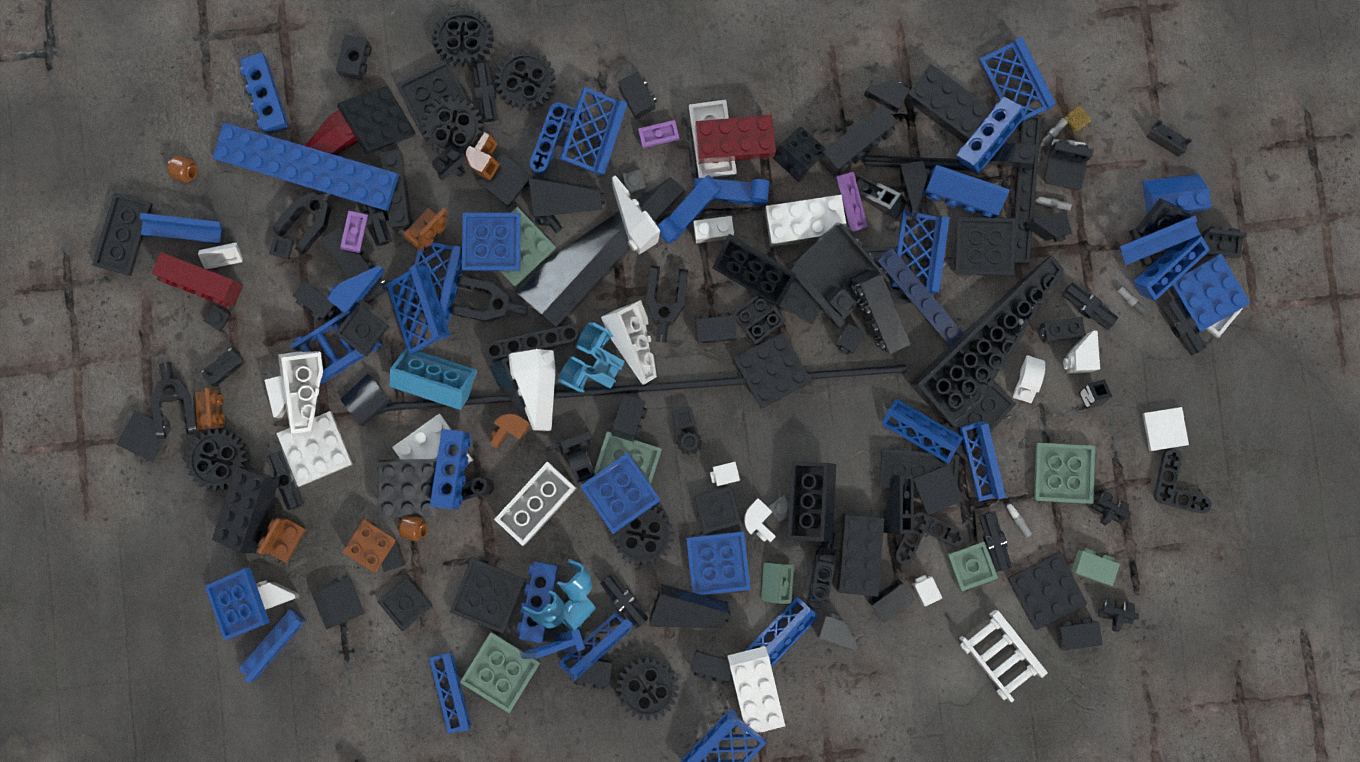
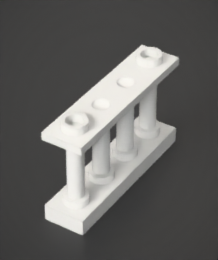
[959,610,1048,702]

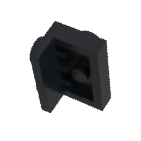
[1202,226,1247,258]

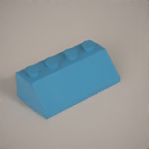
[389,347,477,410]

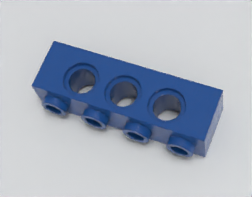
[240,53,290,135]
[957,97,1025,175]
[1133,235,1210,301]
[430,429,471,510]
[517,561,559,643]

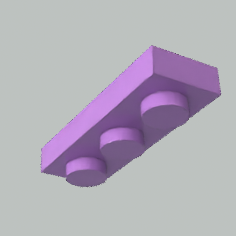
[836,171,868,232]

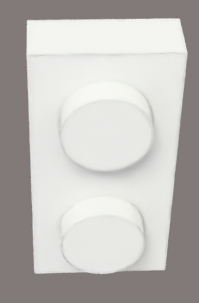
[198,242,243,270]

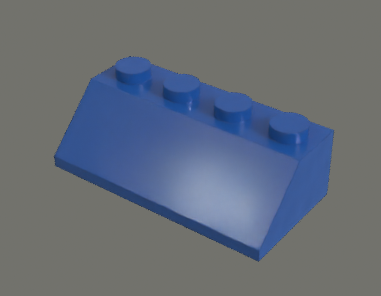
[924,165,1010,218]

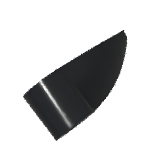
[448,477,494,501]

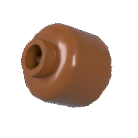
[167,155,198,183]
[397,515,428,541]

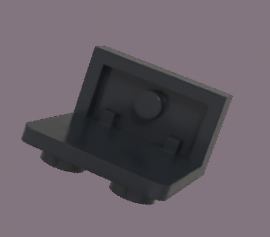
[772,127,826,182]
[1044,140,1094,190]

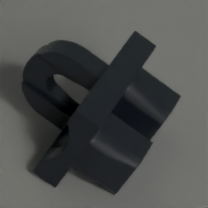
[432,145,467,181]
[1090,491,1131,526]
[1098,598,1139,632]

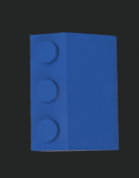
[1142,174,1212,213]

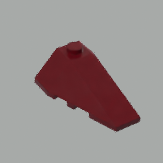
[305,110,358,156]

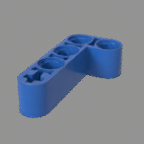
[530,102,586,176]
[657,175,722,244]
[694,178,770,206]

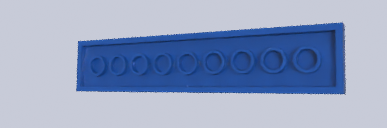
[212,122,399,211]

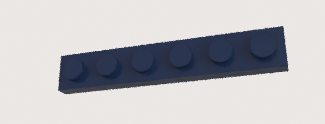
[876,248,964,346]

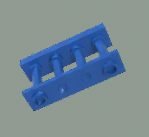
[290,312,383,385]

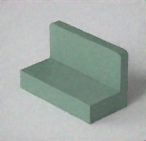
[761,563,794,604]

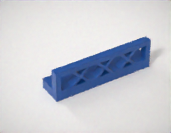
[140,213,223,244]
[1119,216,1201,265]
[882,399,964,464]
[960,421,1006,501]
[745,596,819,667]
[239,608,306,683]
[558,612,632,681]
[429,651,472,734]

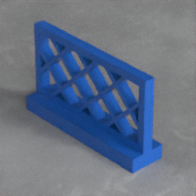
[980,37,1056,123]
[560,87,627,176]
[892,211,950,295]
[403,242,462,324]
[386,265,451,354]
[520,629,585,659]
[681,709,767,762]

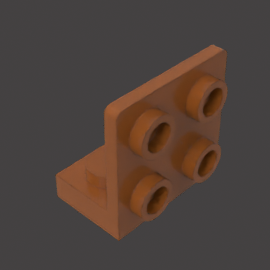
[403,208,447,251]
[195,388,225,431]
[257,518,306,563]
[342,519,396,573]

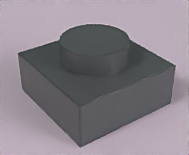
[623,170,645,193]
[768,495,789,522]

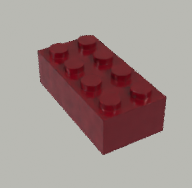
[695,115,776,164]
[151,252,243,307]

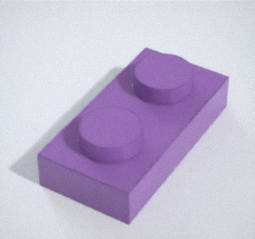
[638,120,679,148]
[340,211,368,253]

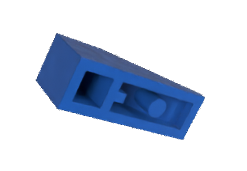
[327,265,385,315]

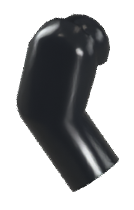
[535,215,563,233]

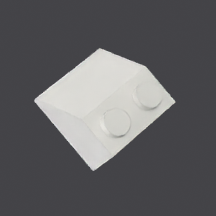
[1063,331,1100,374]

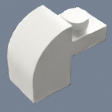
[1013,355,1045,403]
[744,498,776,542]

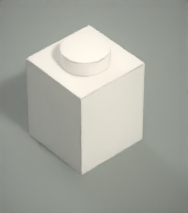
[710,462,740,486]
[912,575,942,606]

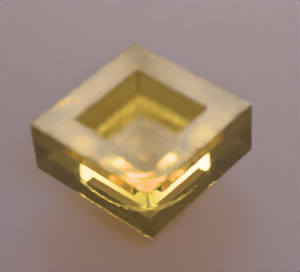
[1064,105,1092,133]

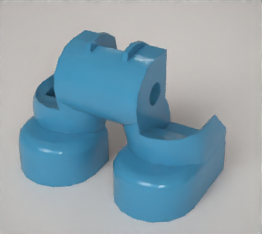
[558,322,625,393]
[523,559,596,630]

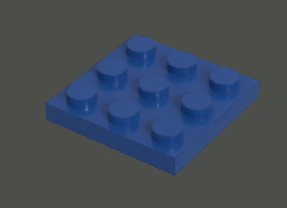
[462,213,521,271]
[1171,254,1251,332]
[580,453,661,534]
[686,531,751,595]
[205,567,270,641]

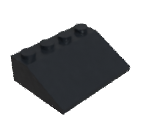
[712,234,797,307]

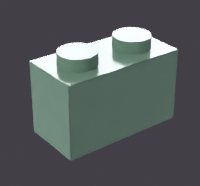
[1071,548,1120,586]

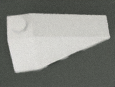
[612,176,660,254]
[601,300,657,384]
[508,349,555,431]
[278,352,323,434]

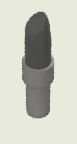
[1039,118,1068,146]
[1117,286,1146,316]

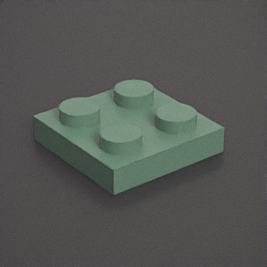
[947,542,998,591]

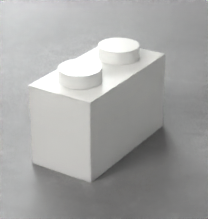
[693,216,734,243]

